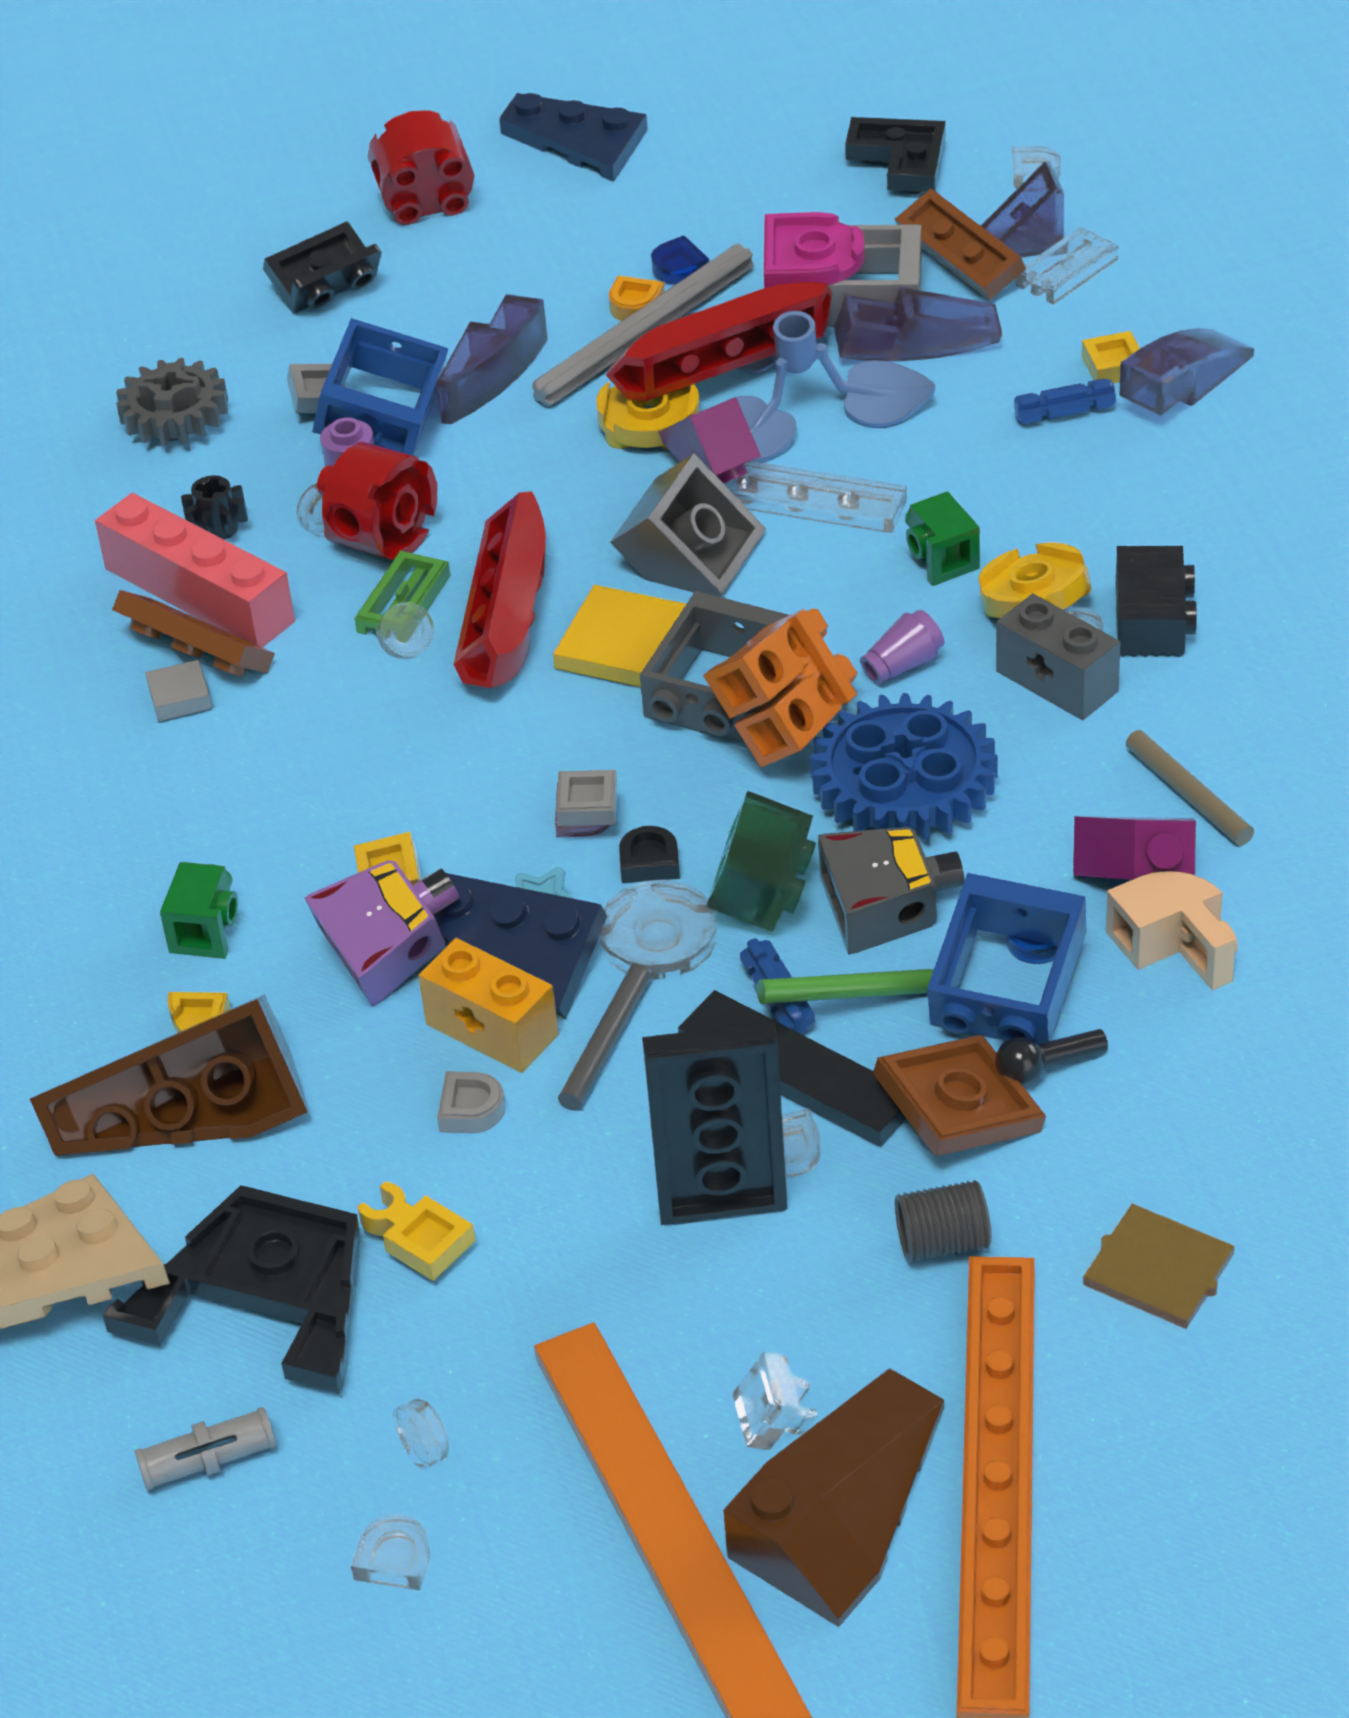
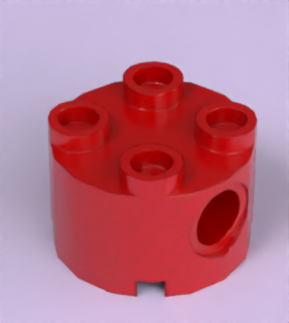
[367,110,475,225]
[317,441,437,560]

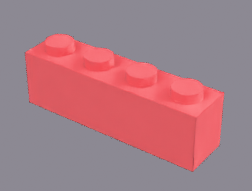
[95,492,295,647]

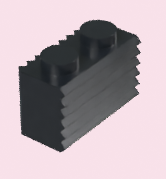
[1115,546,1197,657]

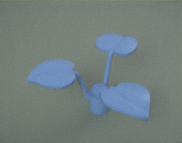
[728,311,936,465]

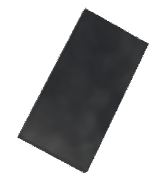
[642,1021,788,1225]

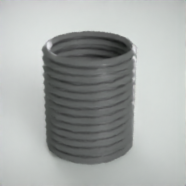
[894,1180,992,1263]

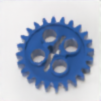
[810,693,998,840]

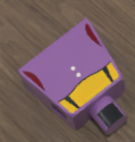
[304,860,460,1007]

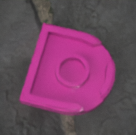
[763,212,865,288]

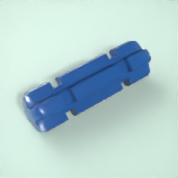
[1014,378,1116,424]
[740,938,815,1035]

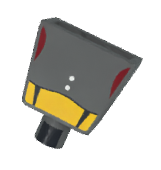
[818,827,964,955]

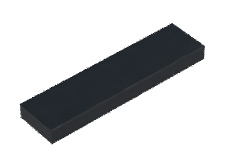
[678,990,906,1147]

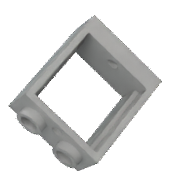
[828,225,922,326]

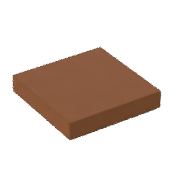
[873,1035,1046,1157]

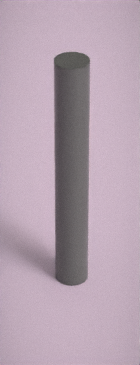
[558,964,651,1111]

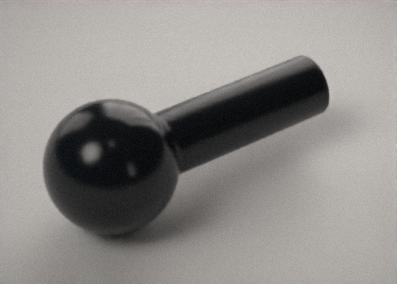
[995,1029,1108,1086]

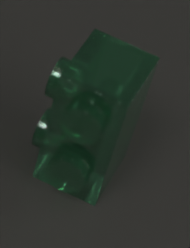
[706,790,816,932]

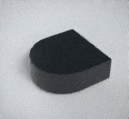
[619,826,680,883]

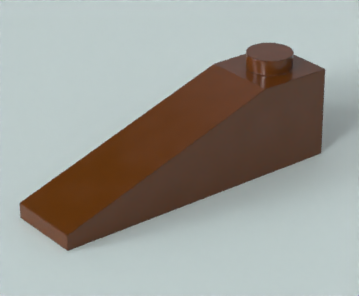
[30,994,309,1156]
[723,1368,944,1627]

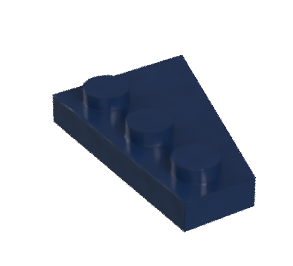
[499,93,648,182]
[433,873,607,1020]

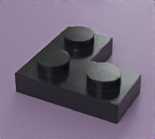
[845,117,946,194]

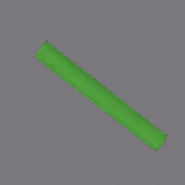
[757,969,933,1004]

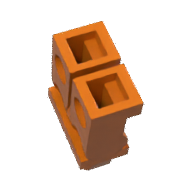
[703,608,858,768]

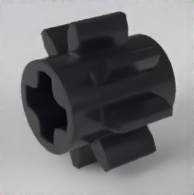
[181,475,248,540]

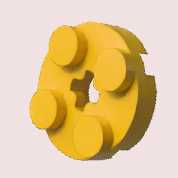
[596,381,700,450]
[978,542,1092,618]

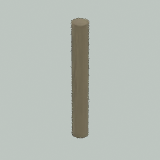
[1126,730,1254,846]

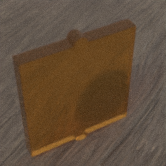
[1083,1203,1235,1329]

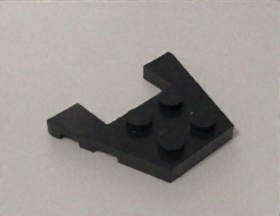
[103,1185,360,1394]

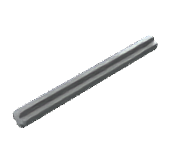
[532,244,754,407]

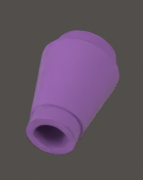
[860,609,945,685]

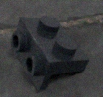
[263,221,382,314]

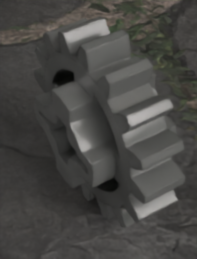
[116,358,229,446]

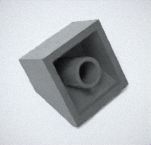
[610,453,766,597]

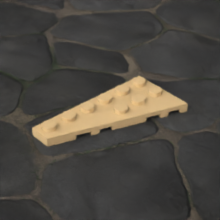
[0,1174,170,1329]

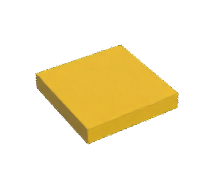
[553,584,686,687]

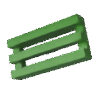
[354,551,451,644]

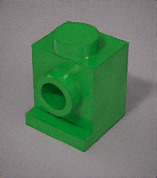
[905,491,980,586]
[160,862,238,959]

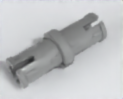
[134,1407,277,1491]

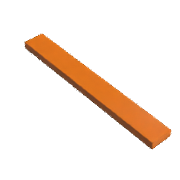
[957,1256,1035,1718]
[534,1322,812,1718]

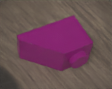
[658,397,761,484]
[1073,816,1196,880]

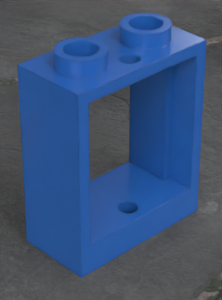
[312,318,449,456]
[927,873,1087,1044]

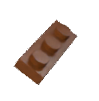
[895,188,1026,301]
[112,590,275,677]

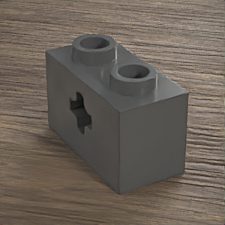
[996,593,1120,721]

